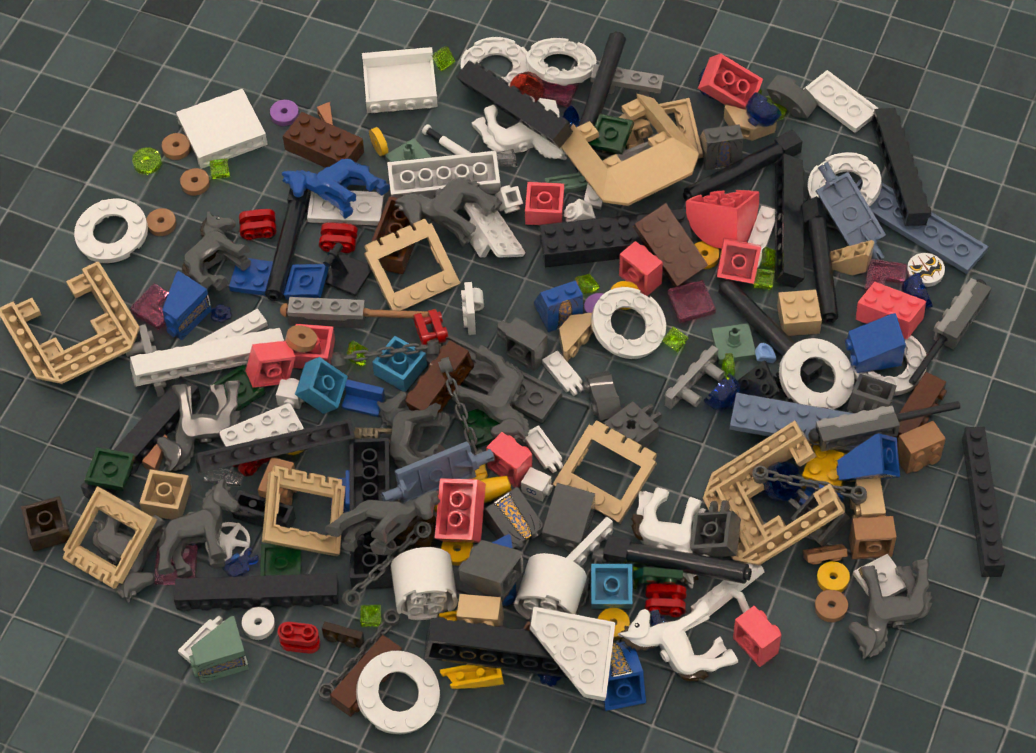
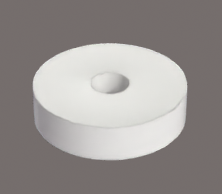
[242,607,275,640]

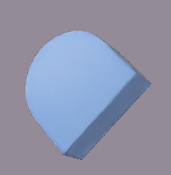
[755,343,777,363]

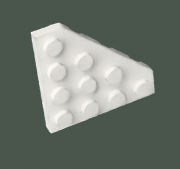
[530,607,615,701]

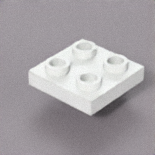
[461,282,484,335]

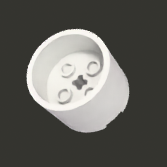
[391,547,458,620]
[514,553,587,619]

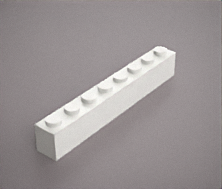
[130,328,284,386]

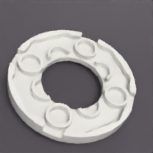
[461,37,530,89]
[526,38,596,86]
[808,152,882,207]
[74,199,148,263]
[591,287,666,359]
[850,335,927,396]
[779,338,854,410]
[356,651,440,734]

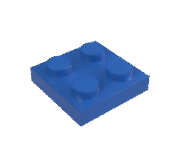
[229,258,273,296]
[284,264,329,299]

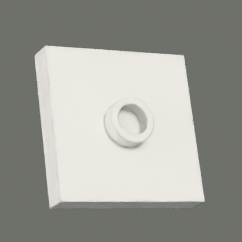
[853,554,906,596]

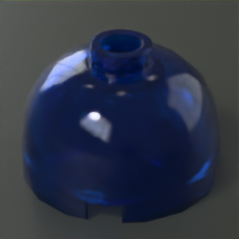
[745,92,782,127]
[901,272,933,310]
[703,373,741,411]
[763,462,801,501]

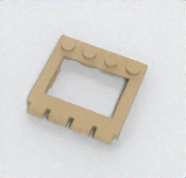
[621,98,703,158]
[364,218,460,311]
[553,420,657,524]
[262,465,345,556]
[63,486,157,589]

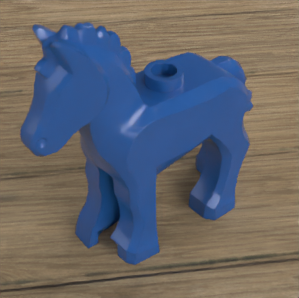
[282,159,390,219]

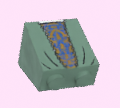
[189,616,249,683]

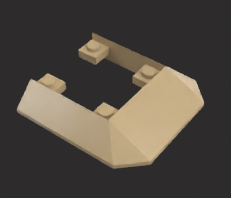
[561,93,699,206]
[0,261,140,384]
[703,421,845,565]

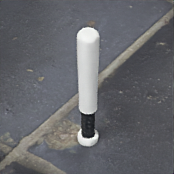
[422,124,471,155]

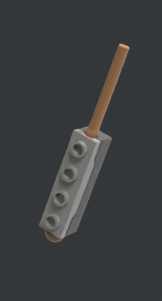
[280,297,428,328]

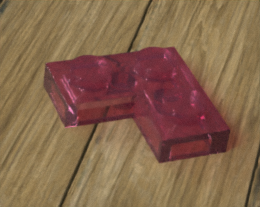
[864,259,907,293]
[130,283,168,330]

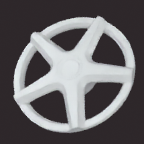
[205,522,250,562]

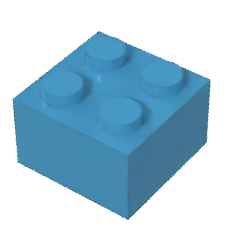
[372,336,427,392]
[295,357,348,414]
[591,564,633,609]

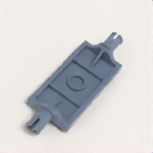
[816,162,886,263]
[381,441,495,503]

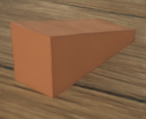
[317,102,333,125]
[142,435,168,471]

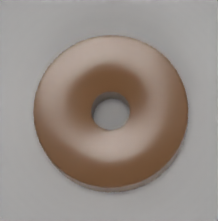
[162,133,191,160]
[180,168,210,196]
[146,208,176,236]
[285,325,317,352]
[815,590,848,622]

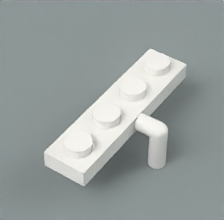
[691,563,764,616]

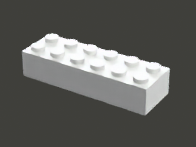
[387,151,500,199]

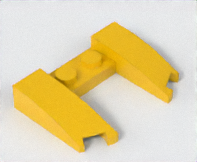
[439,610,504,689]

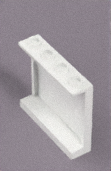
[362,47,438,113]
[176,89,268,169]

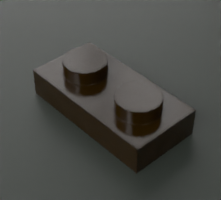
[322,621,365,648]

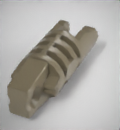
[348,427,392,444]

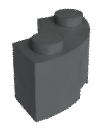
[767,75,818,118]
[584,371,621,420]

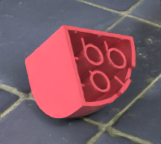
[686,190,759,249]

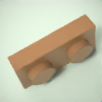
[803,544,848,564]

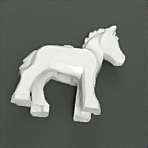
[472,105,567,160]

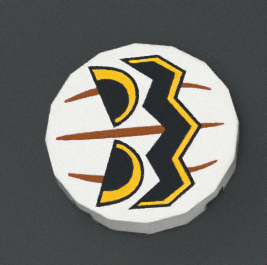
[907,253,945,287]

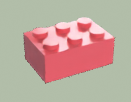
[698,53,763,111]
[856,282,926,339]
[435,479,486,543]

